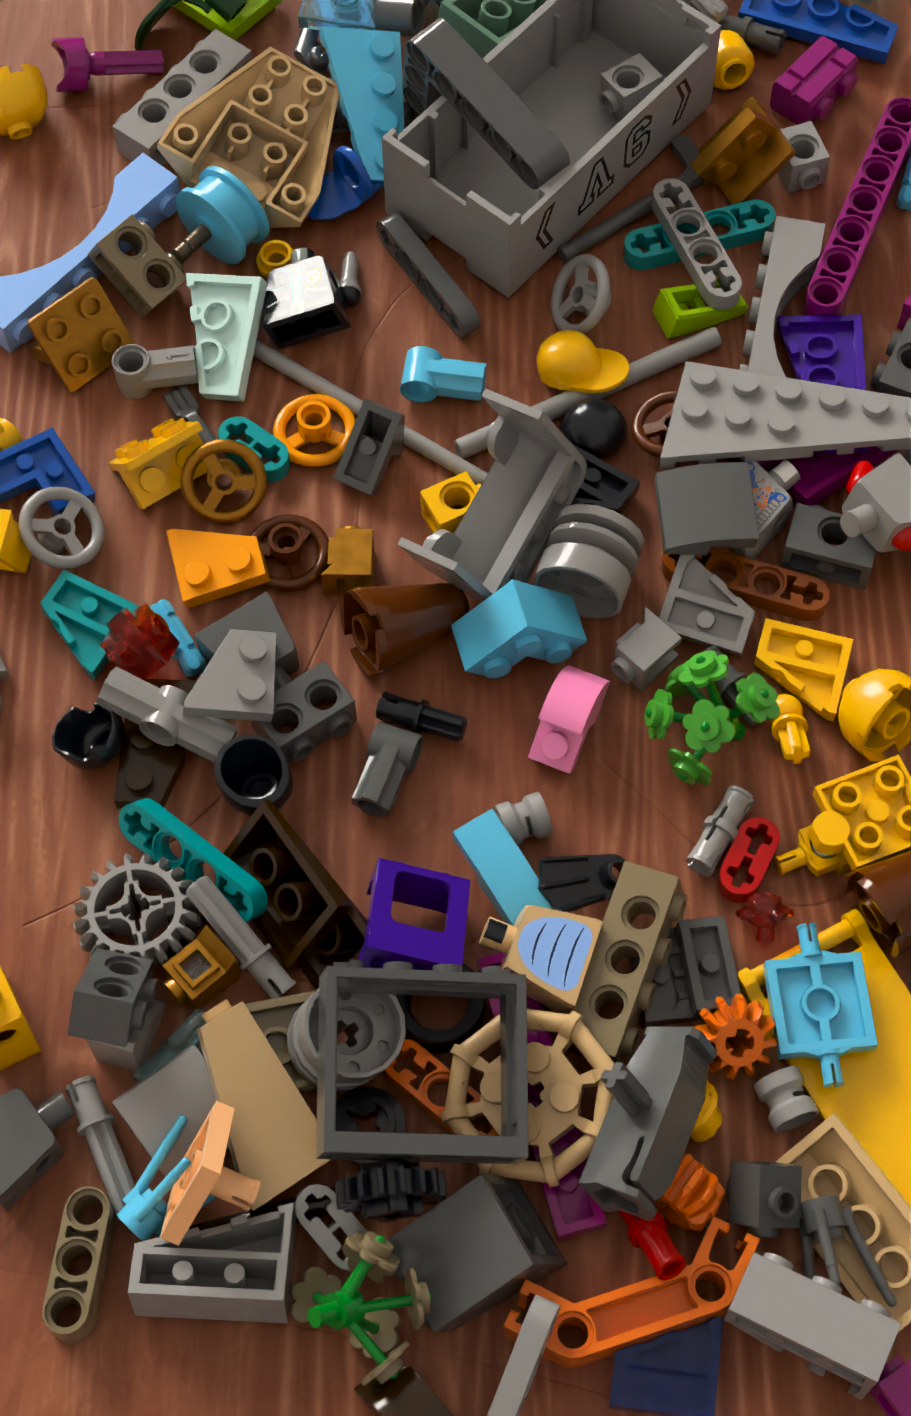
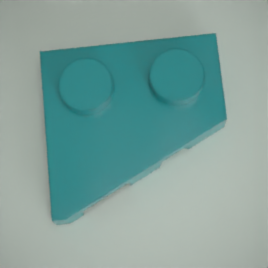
[40,570,141,681]

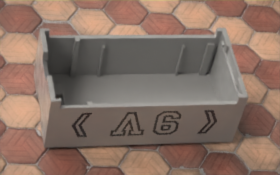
[382,0,721,298]

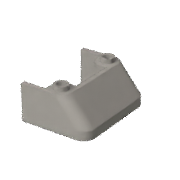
[397,388,587,602]

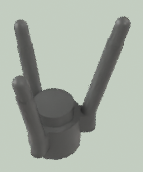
[799,1195,897,1307]

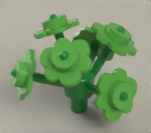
[644,650,780,786]

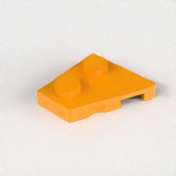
[166,529,270,609]

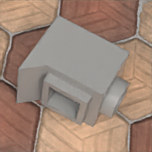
[611,606,682,692]

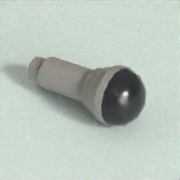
[339,252,362,308]

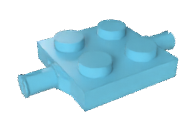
[763,923,878,1088]

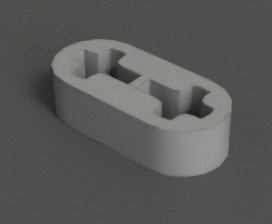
[294,1184,368,1271]

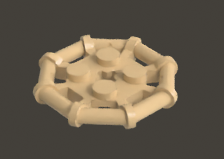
[440,1009,614,1188]

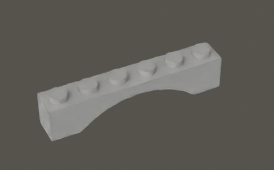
[739,216,825,378]

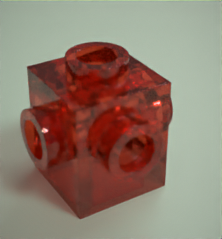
[100,603,180,680]

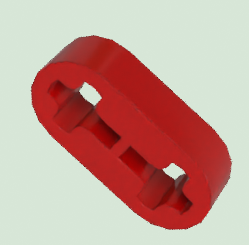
[717,817,780,903]

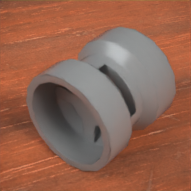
[493,791,553,846]
[753,1066,819,1133]

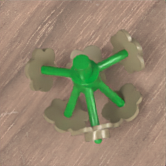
[290,1231,432,1386]

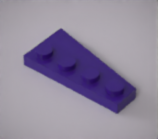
[777,314,869,453]

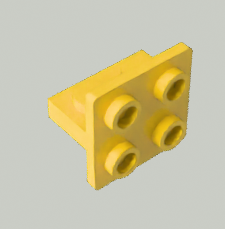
[108,418,208,509]

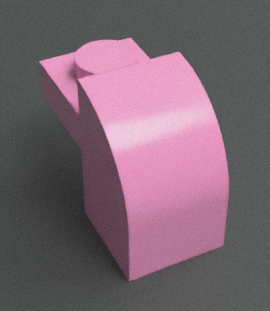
[528,665,610,774]

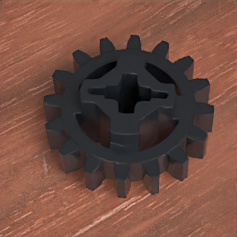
[335,1158,447,1222]

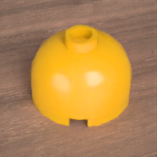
[0,64,48,140]
[838,668,911,762]

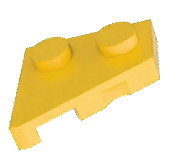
[754,618,853,722]

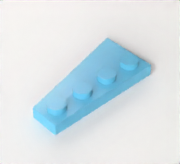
[319,27,404,187]

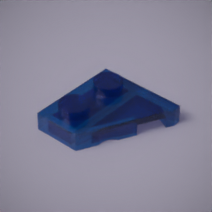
[609,1317,723,1416]

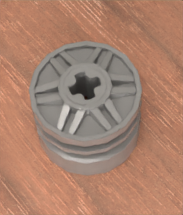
[534,504,645,619]
[287,988,406,1091]

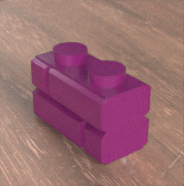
[769,36,858,125]

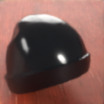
[214,734,294,816]

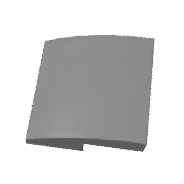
[112,1044,229,1178]

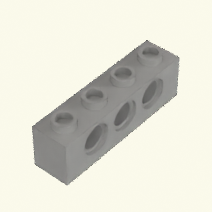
[112,29,253,166]

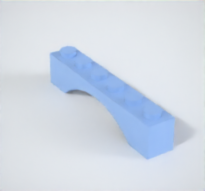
[0,153,180,353]

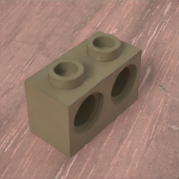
[88,214,186,319]

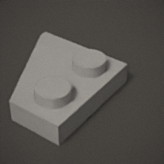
[659,554,755,657]

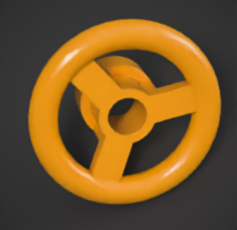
[273,394,356,467]

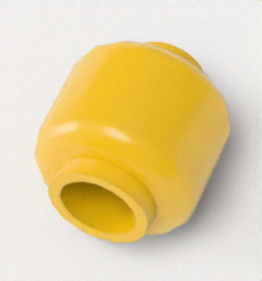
[713,30,755,90]

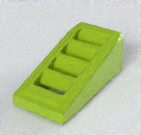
[652,280,749,339]

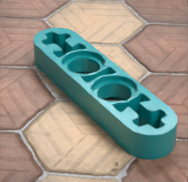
[623,199,776,270]
[118,798,268,922]

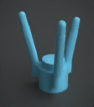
[117,1115,217,1241]

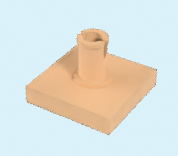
[160,1101,261,1246]

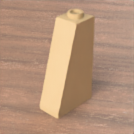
[197,999,331,1211]

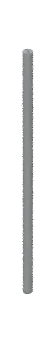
[253,339,488,485]

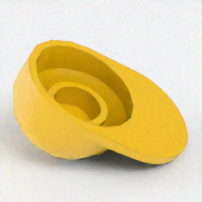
[536,330,629,394]

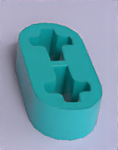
[218,416,290,482]

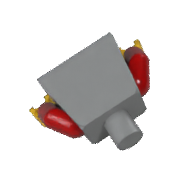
[840,453,911,553]

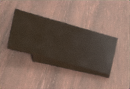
[223,800,367,990]

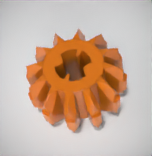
[694,993,777,1080]
[650,1154,725,1231]

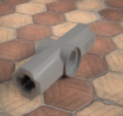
[96,667,239,763]

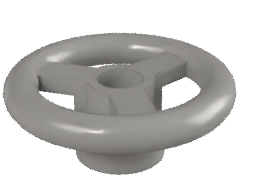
[551,254,611,334]
[19,487,105,569]

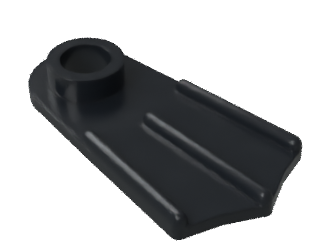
[538,854,626,912]

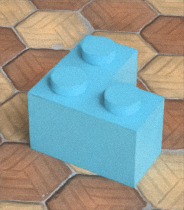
[451,579,587,678]

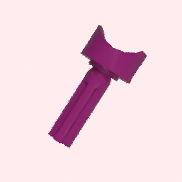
[51,37,164,92]

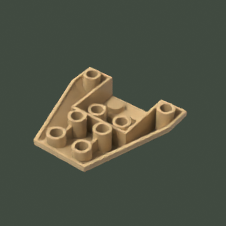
[157,46,339,228]

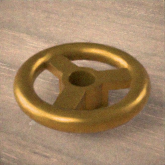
[180,439,267,524]

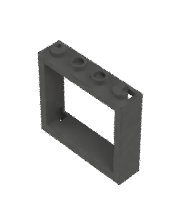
[316,959,528,1164]

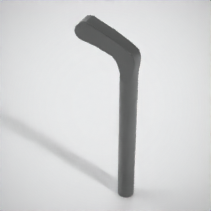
[557,136,705,262]

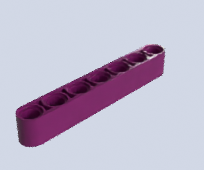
[802,97,911,316]

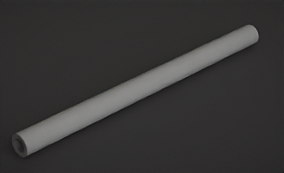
[454,327,722,459]

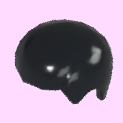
[559,398,627,459]
[51,702,126,770]

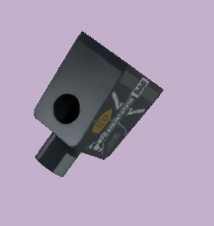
[261,248,351,350]

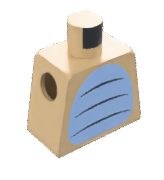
[479,905,603,1014]

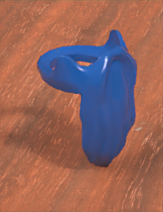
[307,145,383,221]

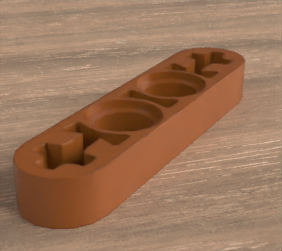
[661,548,830,621]

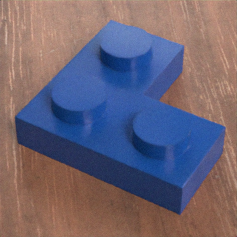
[0,427,95,516]

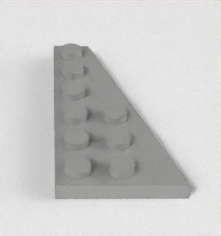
[660,361,911,469]

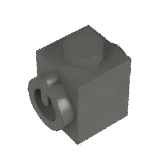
[726,1161,802,1237]

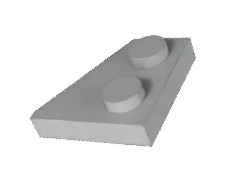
[183,629,276,722]

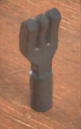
[163,385,217,444]

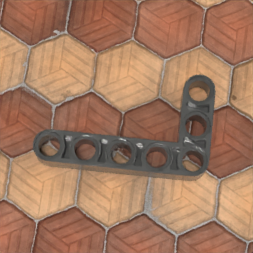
[402,18,570,189]

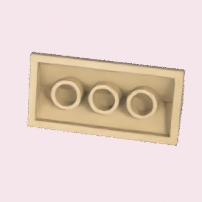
[776,1113,911,1333]

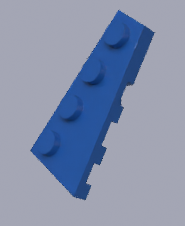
[738,0,899,64]

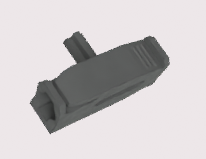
[579,1026,718,1221]

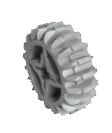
[73,852,202,978]

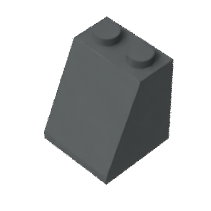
[388,1174,567,1332]

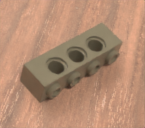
[567,861,688,1063]

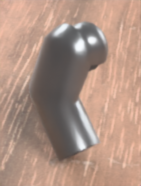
[294,23,329,73]

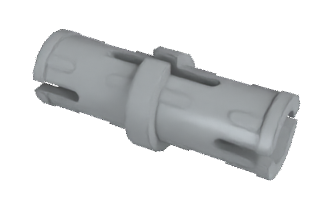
[685,785,755,877]

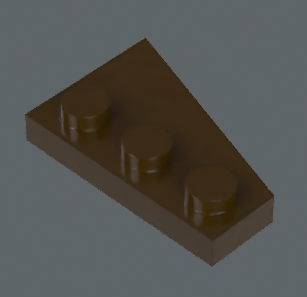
[114,679,197,809]

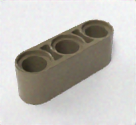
[42,1186,117,1344]

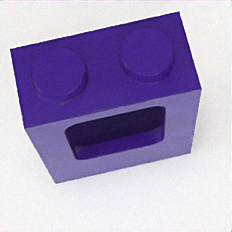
[358,858,470,998]

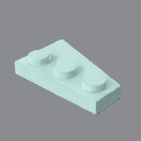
[186,273,267,402]

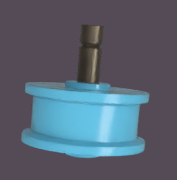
[172,166,270,265]

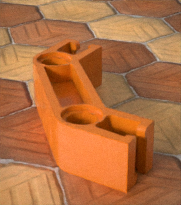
[503,1216,760,1368]

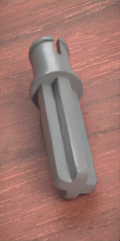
[186,875,296,999]
[65,1075,135,1221]

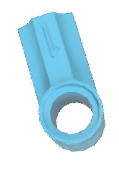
[400,346,487,403]

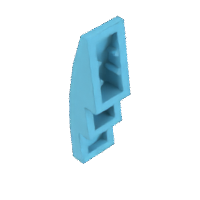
[452,809,552,926]

